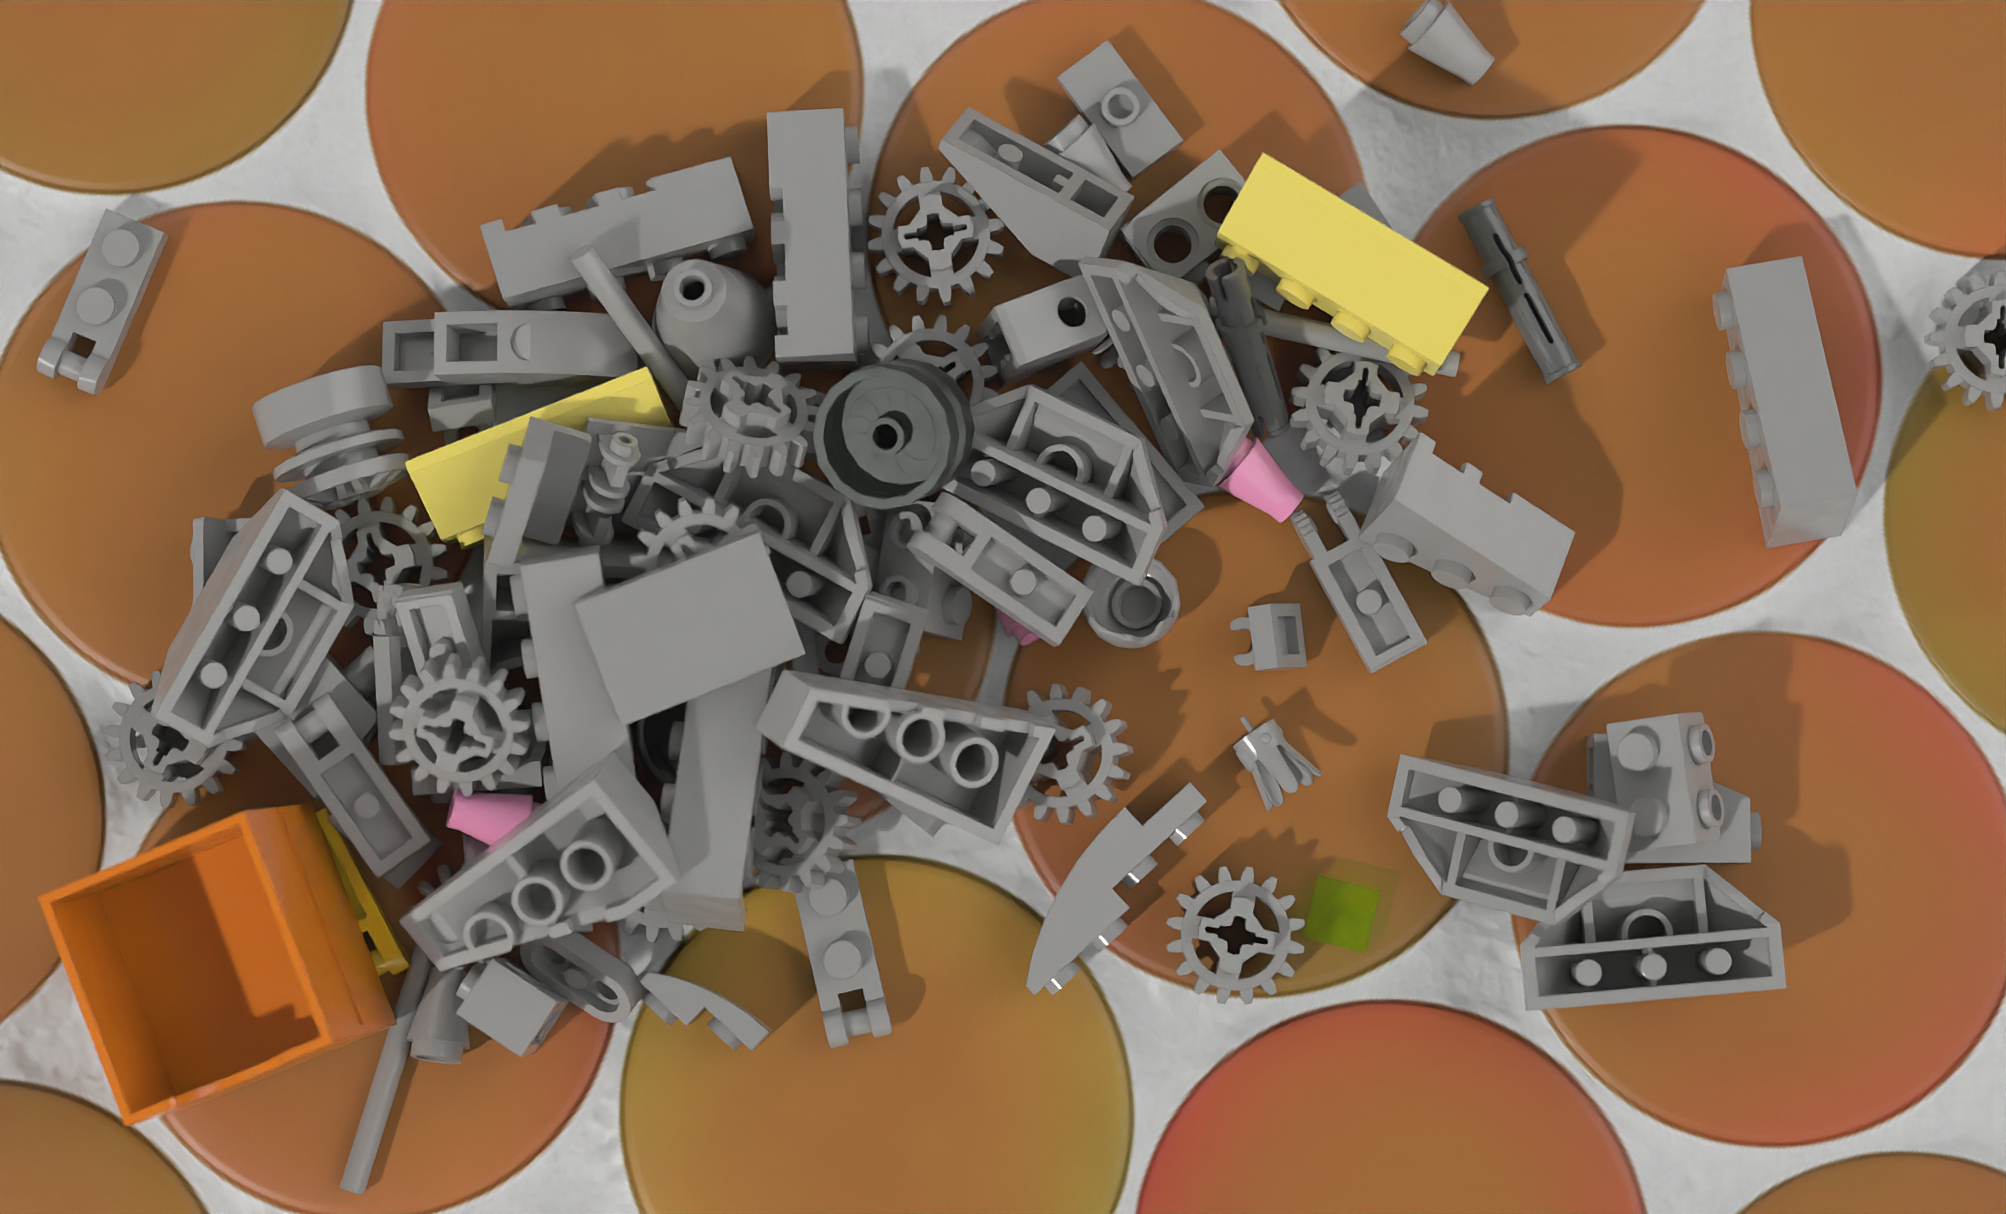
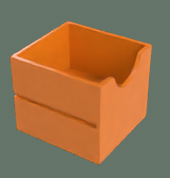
[38,803,397,1127]

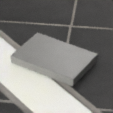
[573,530,806,726]

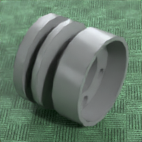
[251,365,411,510]

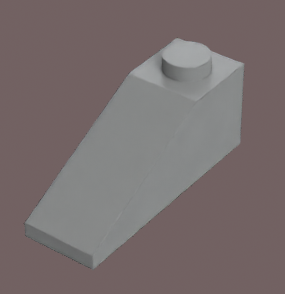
[938,107,1135,277]

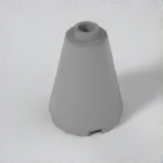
[651,260,778,381]

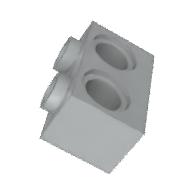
[1119,149,1246,287]

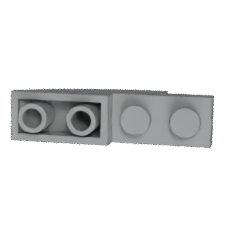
[382,310,641,389]
[1026,783,1207,996]

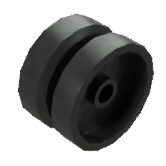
[813,358,975,510]

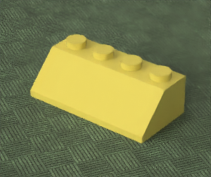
[1213,153,1489,377]
[405,366,675,550]

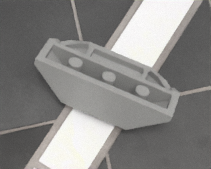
[1078,256,1254,487]
[943,384,1168,586]
[621,449,873,644]
[150,488,354,748]
[1387,754,1635,925]
[1520,864,1787,1011]

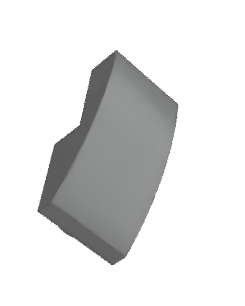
[640,972,773,1051]

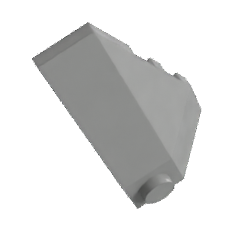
[399,752,681,971]

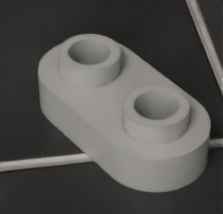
[520,932,642,1023]

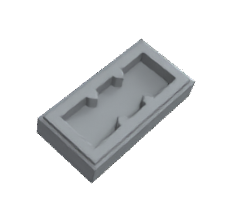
[1057,40,1183,181]

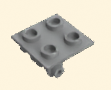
[565,417,703,550]

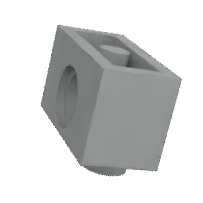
[456,957,569,1057]

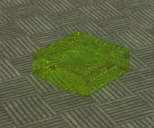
[1302,875,1381,953]

